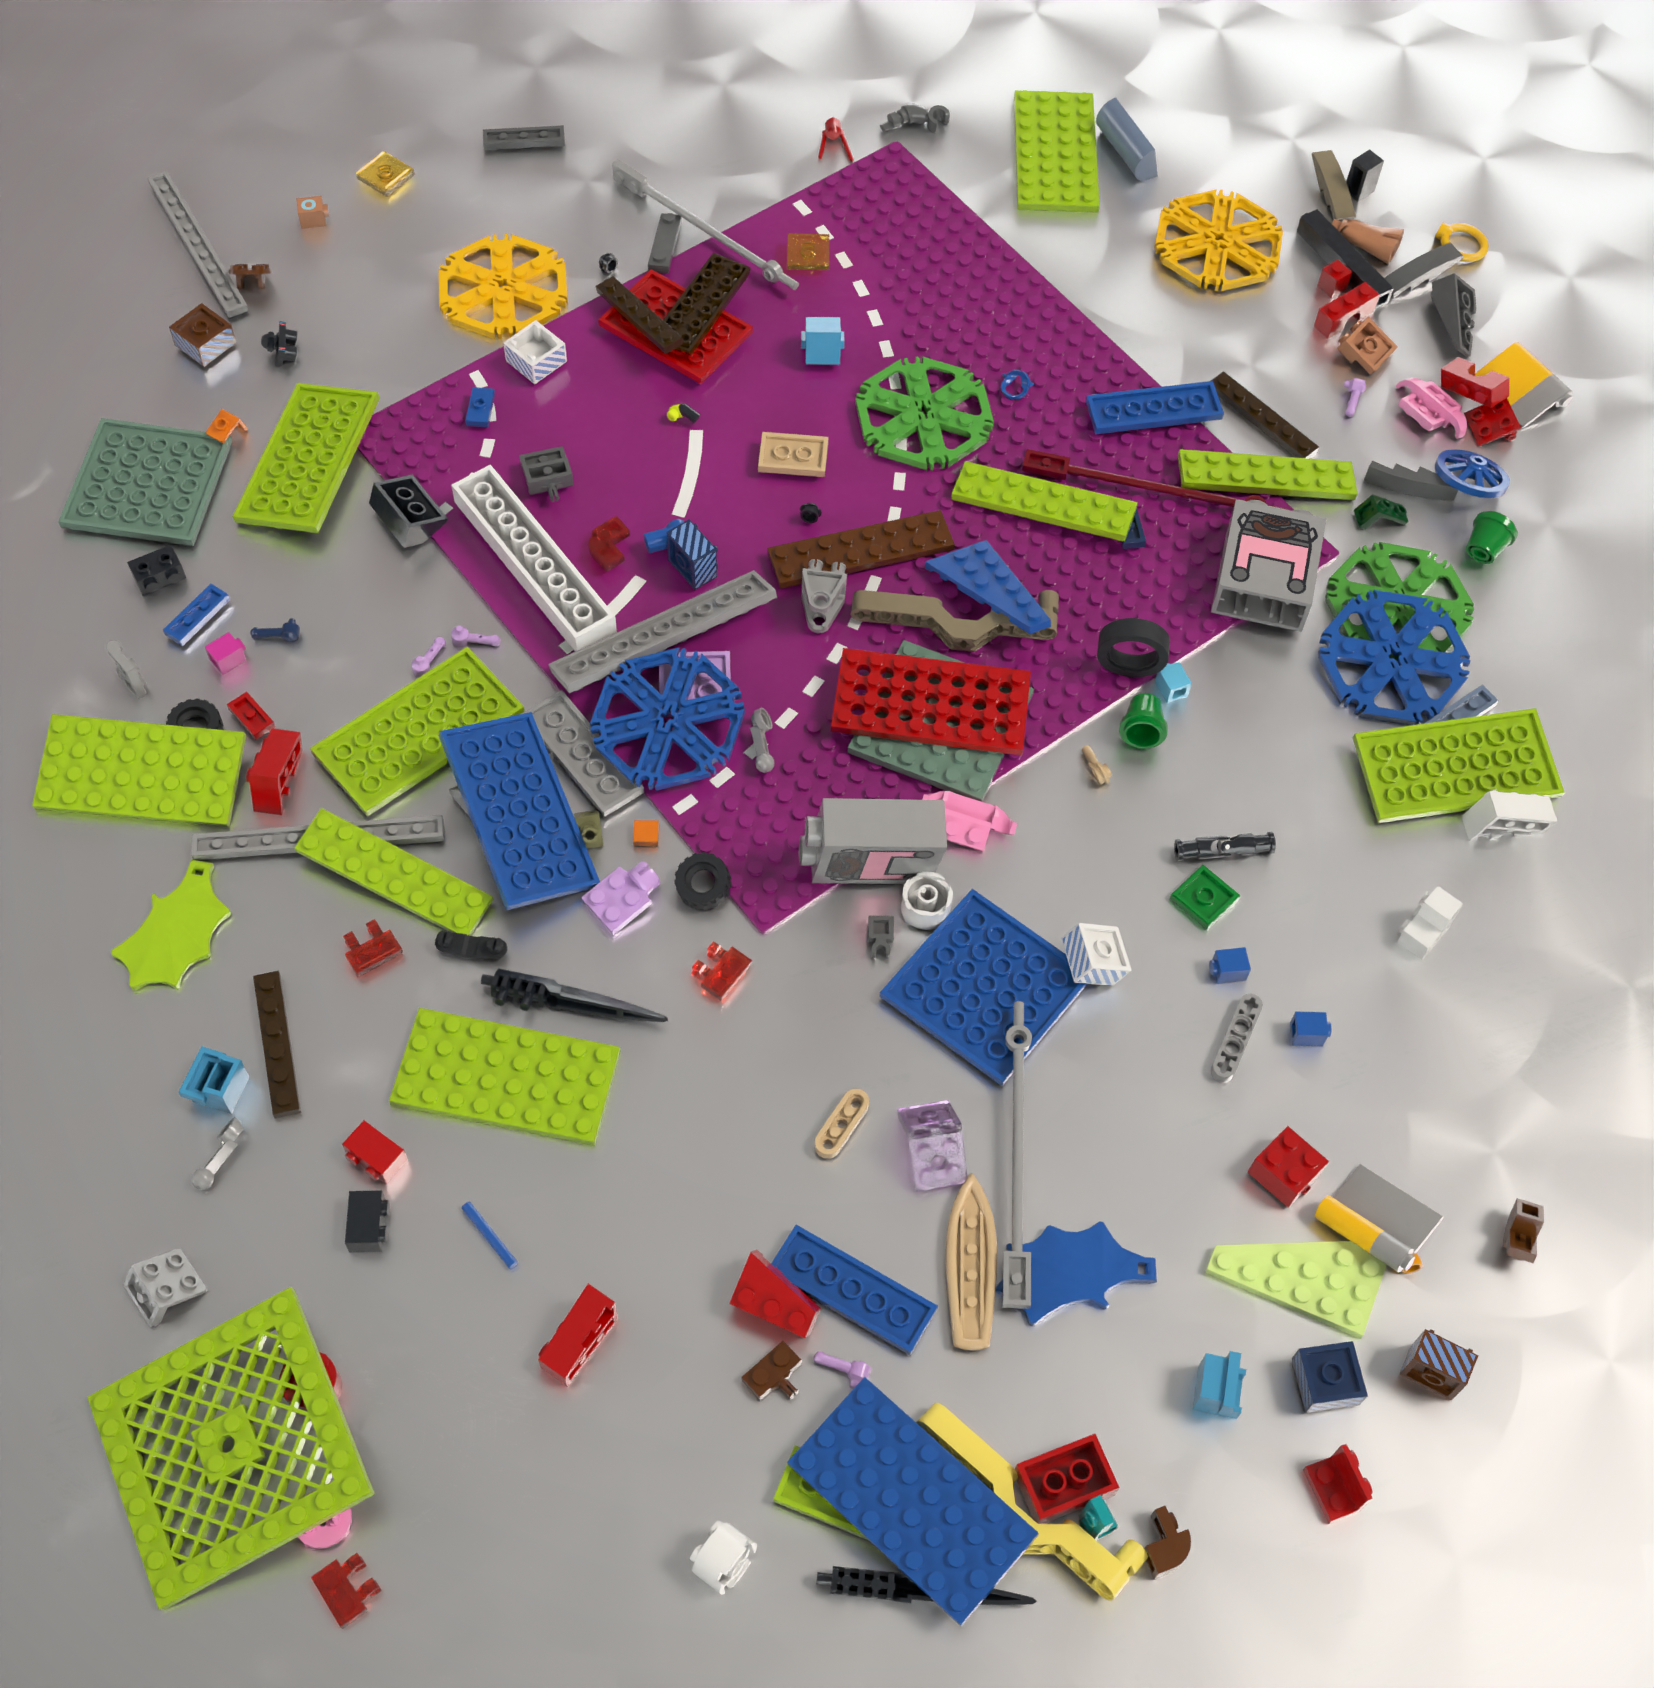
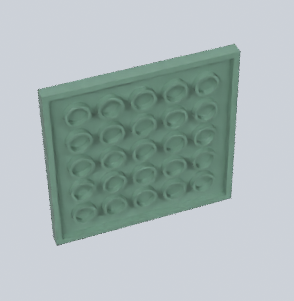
[58,418,233,546]
[847,640,1034,802]

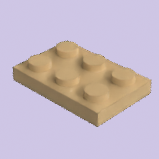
[758,432,828,477]

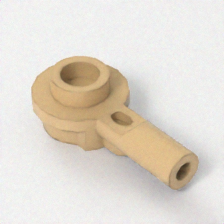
[1081,745,1112,785]

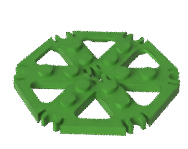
[855,356,994,470]
[1325,542,1474,661]

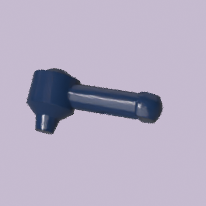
[250,618,300,642]

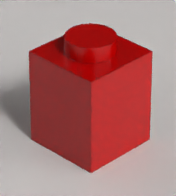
[1317,259,1352,299]

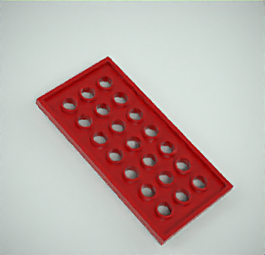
[831,648,1031,755]

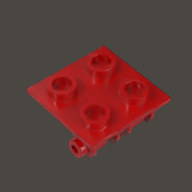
[1464,398,1521,447]

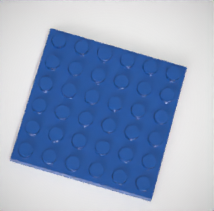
[879,889,1087,1086]

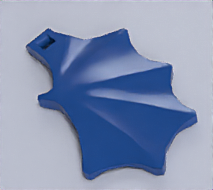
[996,1221,1157,1326]

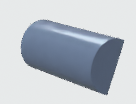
[1096,97,1158,181]

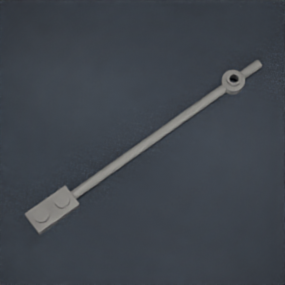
[612,159,799,290]
[1002,1001,1032,1309]

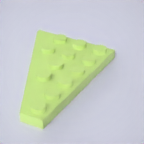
[1205,1241,1387,1339]

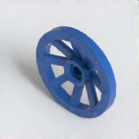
[1435,449,1510,498]

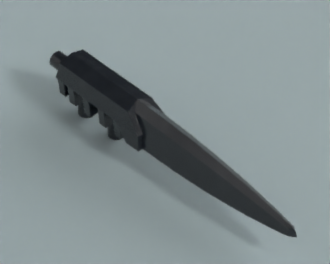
[481,968,668,1022]
[816,1566,1037,1605]

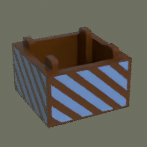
[169,303,236,367]
[1399,1329,1479,1401]

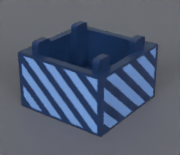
[667,519,718,590]
[1292,1341,1368,1413]

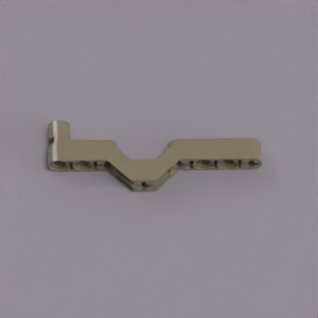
[851,590,1059,652]

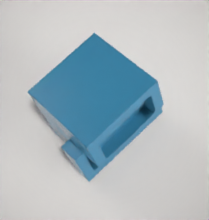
[801,317,844,364]
[178,1046,249,1114]
[1193,1351,1246,1419]

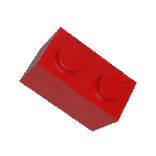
[342,1120,408,1184]

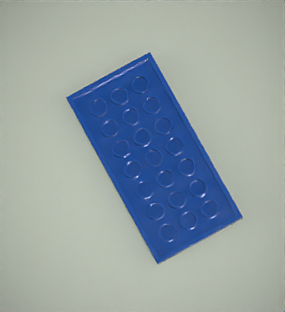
[438,712,600,910]
[787,1377,1039,1626]

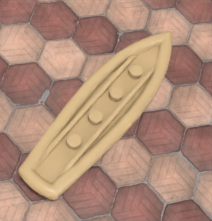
[946,1173,997,1351]

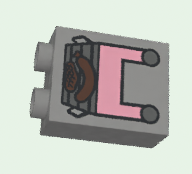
[1211,499,1326,632]
[799,798,947,884]

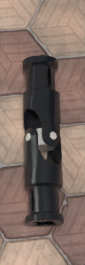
[1174,832,1276,861]

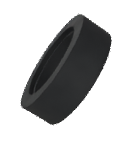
[1097,618,1170,677]

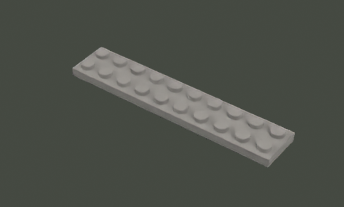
[548,570,777,693]

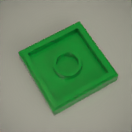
[1170,865,1241,930]

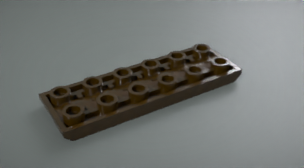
[663,253,751,354]

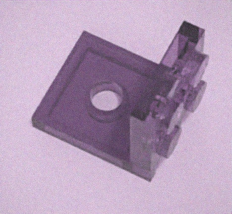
[897,1100,967,1192]

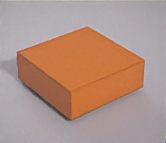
[633,820,659,846]

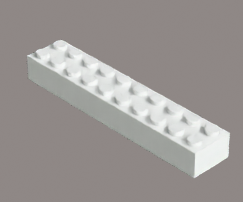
[451,465,617,652]

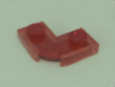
[588,516,630,572]

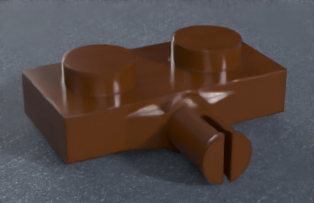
[741,1341,802,1401]

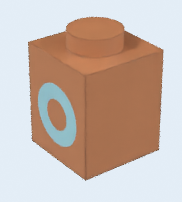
[296,196,329,229]

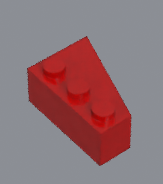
[246,728,302,815]
[729,1249,821,1338]
[538,1283,618,1386]

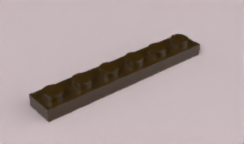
[595,276,684,354]
[1211,371,1319,459]
[253,970,301,1119]

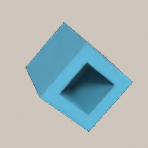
[1155,662,1192,703]

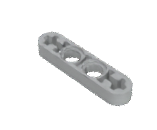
[1211,993,1263,1083]

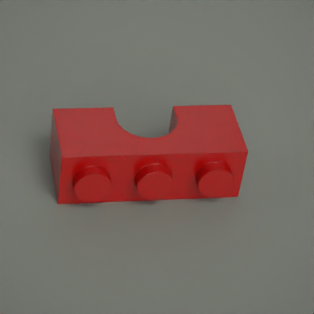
[1314,282,1380,339]
[1441,357,1510,408]

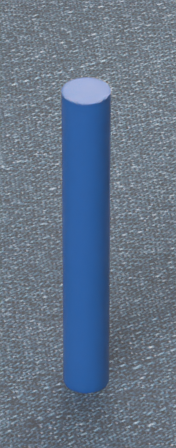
[462,1201,518,1269]

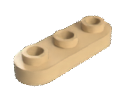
[815,1089,869,1158]

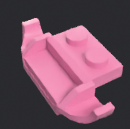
[1396,378,1467,439]
[922,791,1017,852]

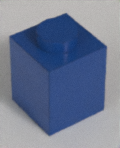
[1209,947,1251,984]
[1290,1011,1332,1046]

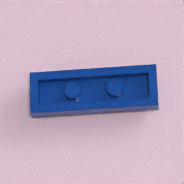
[163,584,230,646]

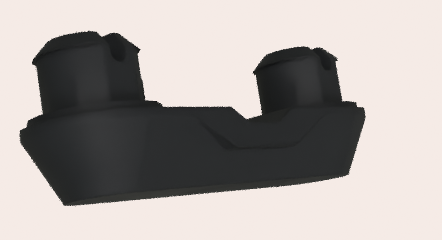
[435,931,507,959]

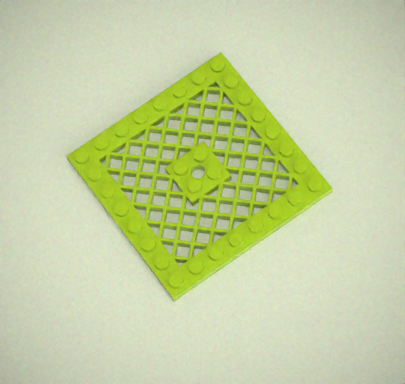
[87,1287,375,1610]

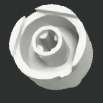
[901,872,953,930]
[690,1521,757,1594]

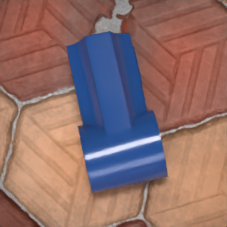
[643,519,685,553]

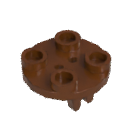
[228,264,272,289]

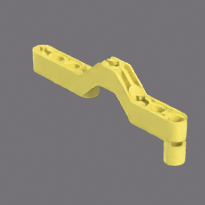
[916,1403,1148,1601]

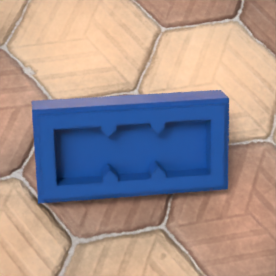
[466,387,495,427]

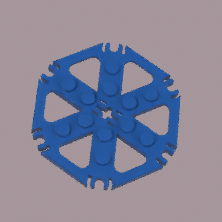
[1318,590,1471,725]
[590,648,745,791]

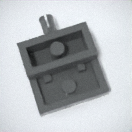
[519,446,574,502]

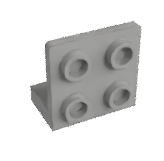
[123,1248,207,1328]

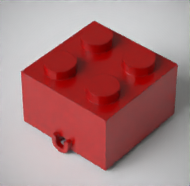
[1247,1126,1329,1208]

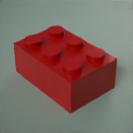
[1015,1434,1120,1524]

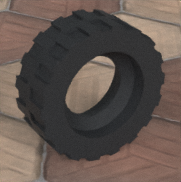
[166,698,224,730]
[674,852,732,910]

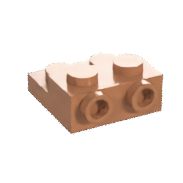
[1337,316,1398,375]

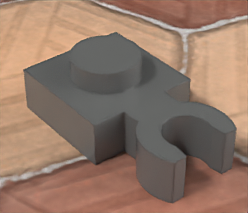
[868,916,894,959]

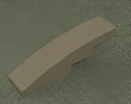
[1312,150,1356,221]

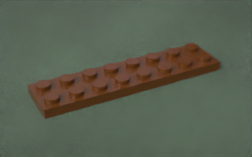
[767,510,955,589]

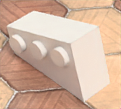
[1461,790,1558,841]

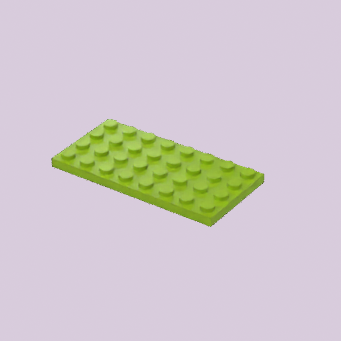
[1014,90,1100,212]
[232,383,380,533]
[310,646,525,817]
[1352,708,1565,823]
[32,714,246,827]
[389,1008,621,1146]

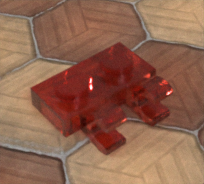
[343,919,403,977]
[691,942,752,1001]
[311,1553,382,1629]

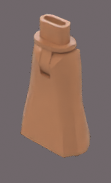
[1332,219,1404,265]

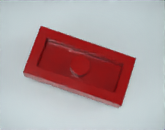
[227,692,276,740]

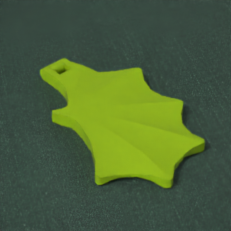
[111,860,231,991]

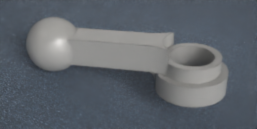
[750,707,775,773]
[192,1117,244,1190]

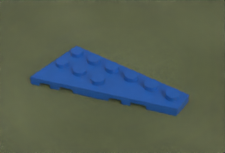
[925,540,1051,634]

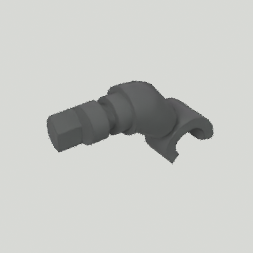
[880,103,950,133]

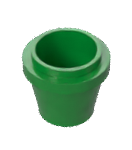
[1466,511,1518,564]
[1119,693,1168,749]

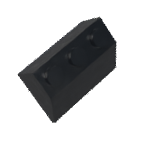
[369,474,448,548]

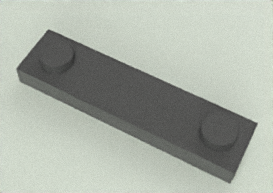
[483,125,565,150]
[648,213,682,273]

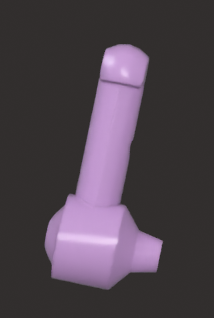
[1344,378,1366,417]
[451,626,501,647]
[411,637,446,678]
[814,1351,872,1389]

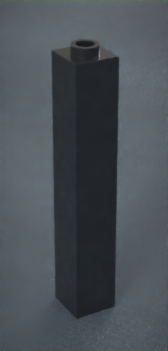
[1297,209,1394,309]

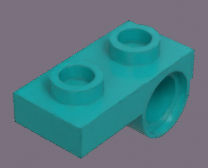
[1078,1495,1119,1540]

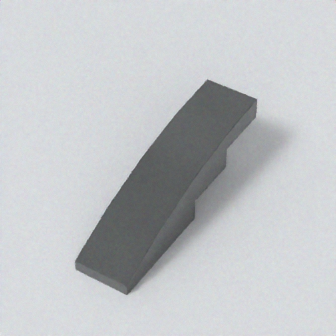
[1384,242,1463,298]
[1364,460,1459,501]

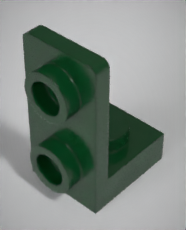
[1354,494,1409,530]

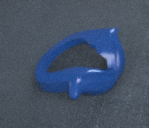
[1000,370,1034,400]

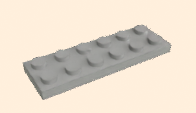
[522,690,644,817]

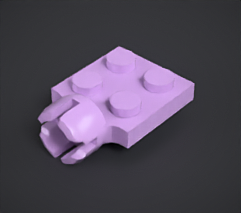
[581,861,661,935]

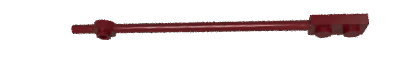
[1022,449,1289,510]

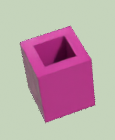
[205,632,247,675]

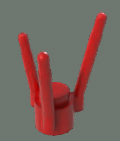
[818,117,854,162]

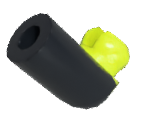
[667,403,701,424]

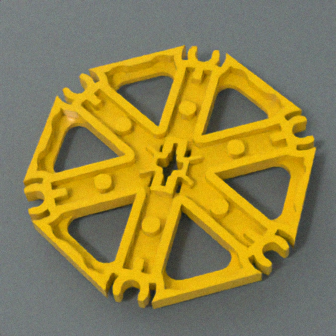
[1154,189,1283,291]
[438,234,568,340]

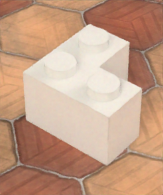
[1397,886,1463,960]

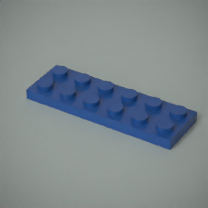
[1086,381,1224,434]
[771,1224,938,1355]

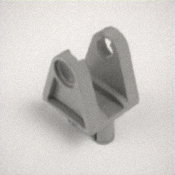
[801,559,847,633]

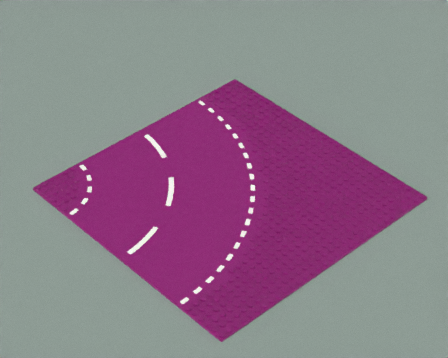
[357,141,1339,934]

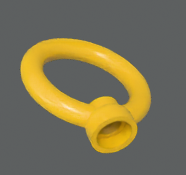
[1435,222,1489,262]

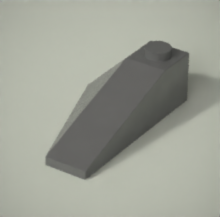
[1431,273,1476,357]

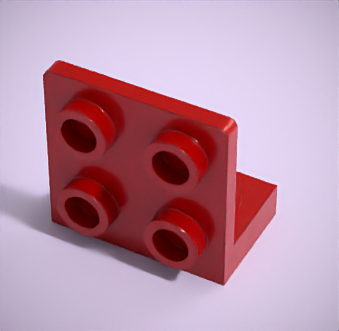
[1303,1444,1373,1524]

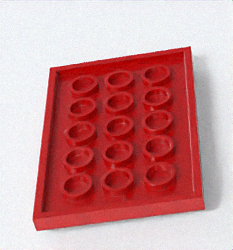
[598,269,753,384]

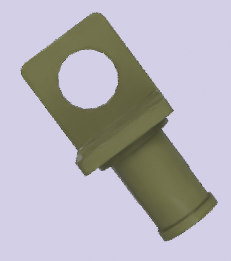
[574,810,603,849]

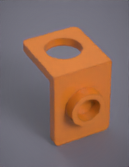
[206,409,248,443]

